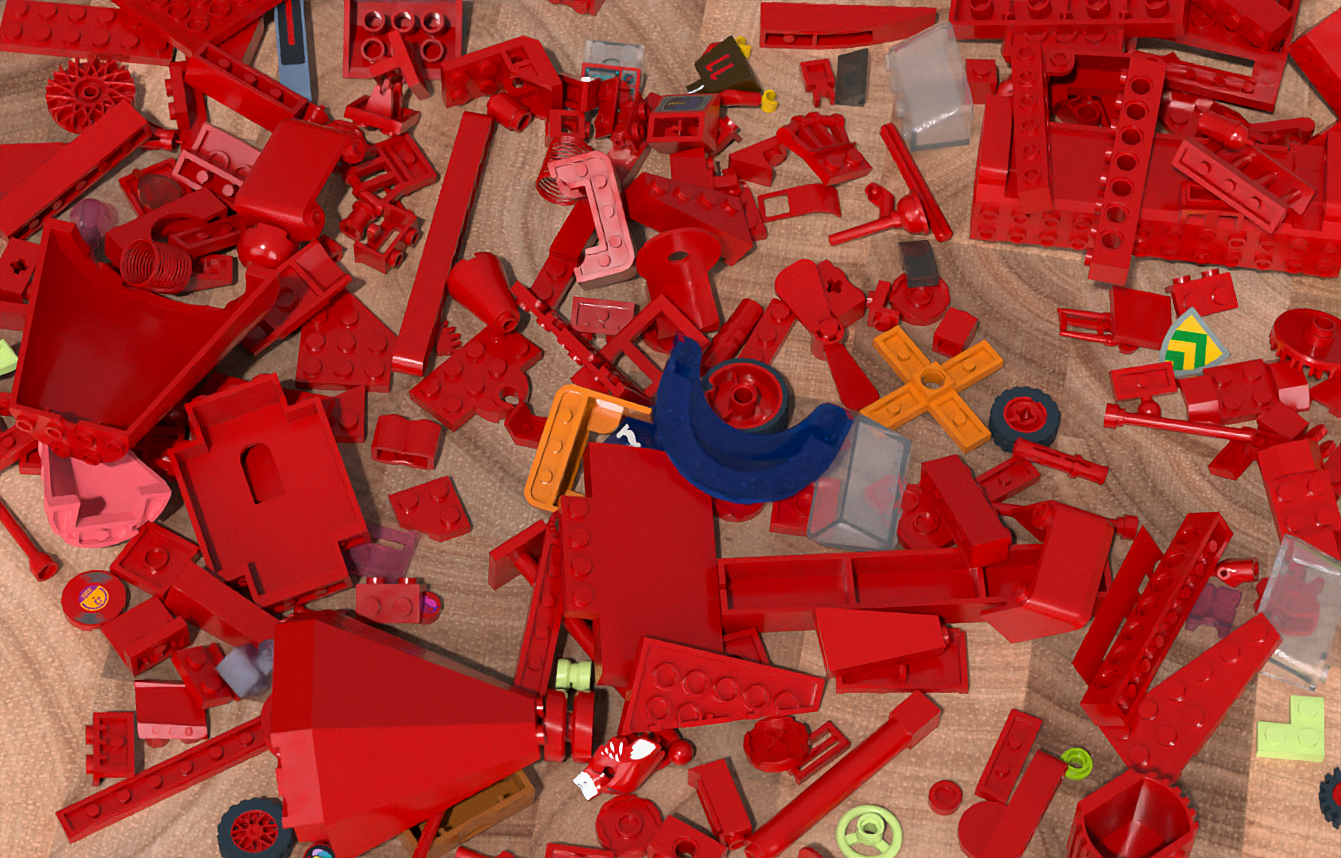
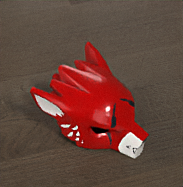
[573,732,671,801]

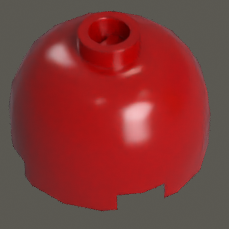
[237,223,301,270]

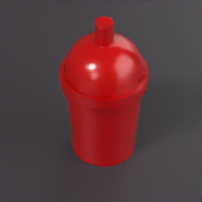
[1197,109,1255,150]

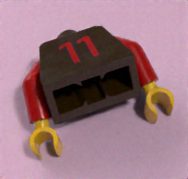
[686,35,779,113]

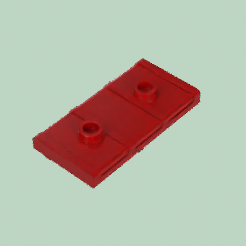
[835,628,969,694]

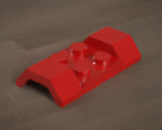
[240,240,353,356]
[1175,358,1310,426]
[1256,439,1341,575]

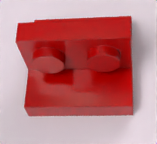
[368,29,431,101]

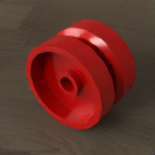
[542,688,595,764]

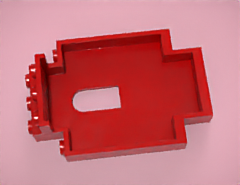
[167,372,372,616]

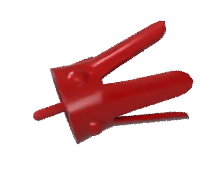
[139,120,184,153]

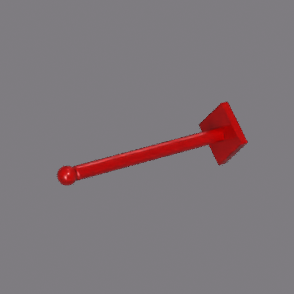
[488,520,694,766]

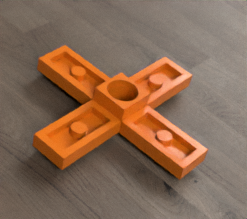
[858,325,1004,454]

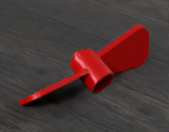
[774,259,879,411]

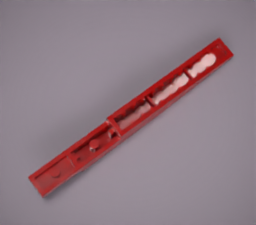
[531,92,662,311]

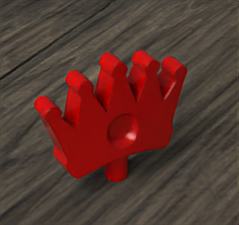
[433,320,462,356]

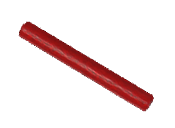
[880,122,953,243]

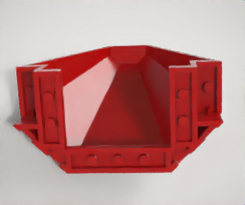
[270,609,546,858]

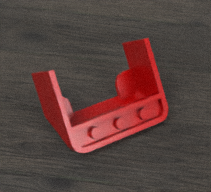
[980,500,1114,644]

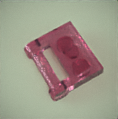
[342,518,420,584]

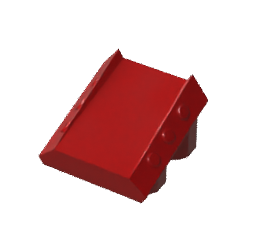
[134,680,208,748]

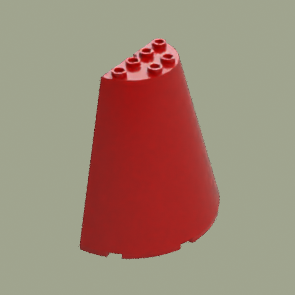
[9,217,281,466]

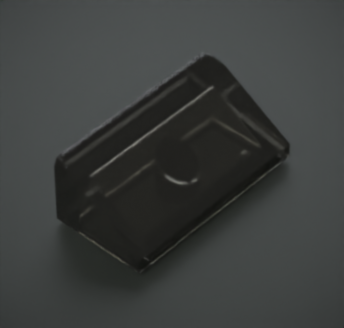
[835,48,869,107]

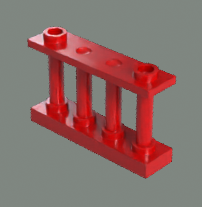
[1171,136,1318,234]

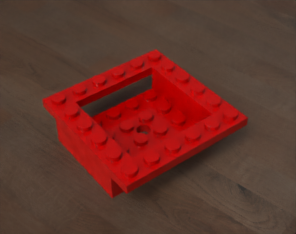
[1124,0,1301,112]

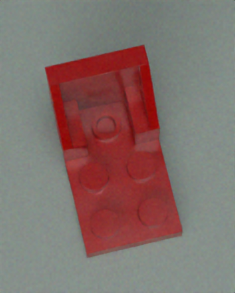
[440,35,563,121]

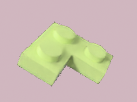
[1256,695,1325,762]

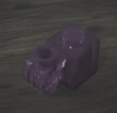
[215,638,274,698]

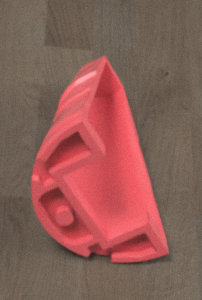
[38,441,172,548]

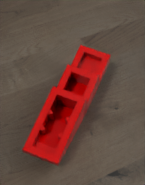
[106,253,232,294]

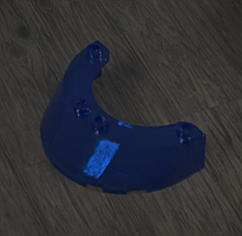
[655,332,854,505]

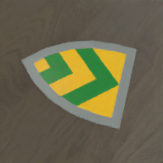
[1159,306,1231,376]

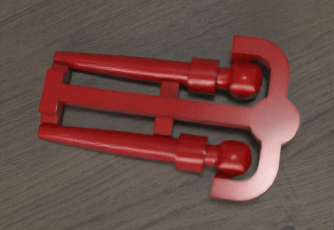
[1057,308,1138,354]

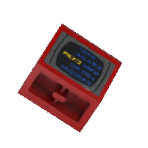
[647,93,721,154]

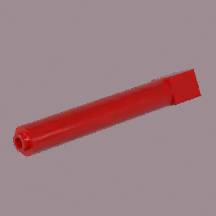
[743,689,941,858]

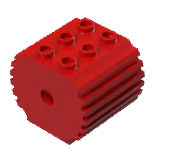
[1066,768,1199,858]

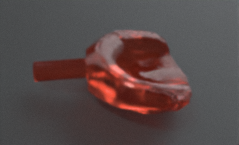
[132,168,183,210]

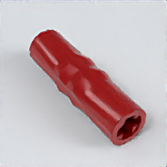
[695,298,764,378]

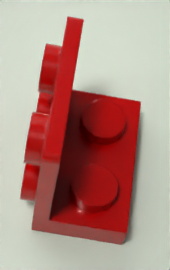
[101,596,191,677]

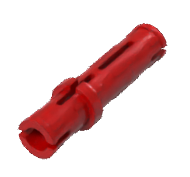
[1012,436,1108,486]

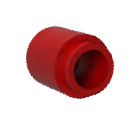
[486,91,532,133]

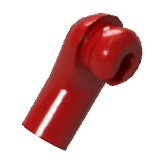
[865,182,895,219]

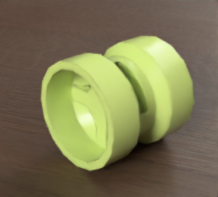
[556,659,592,692]

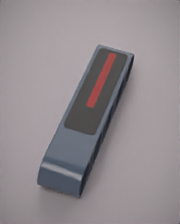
[274,0,312,103]

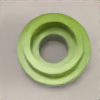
[1060,748,1093,781]

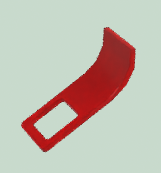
[757,183,842,223]

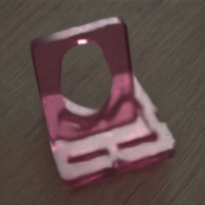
[1185,582,1242,638]

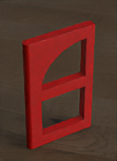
[570,293,711,430]

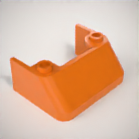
[524,384,655,516]

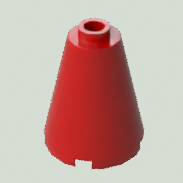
[446,252,520,334]

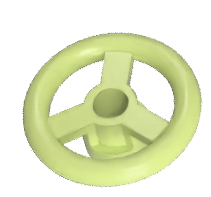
[835,805,903,858]

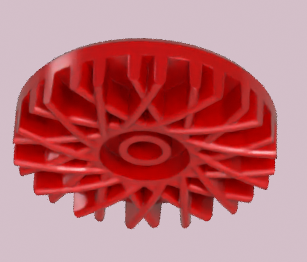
[45,54,137,135]
[1269,308,1341,380]

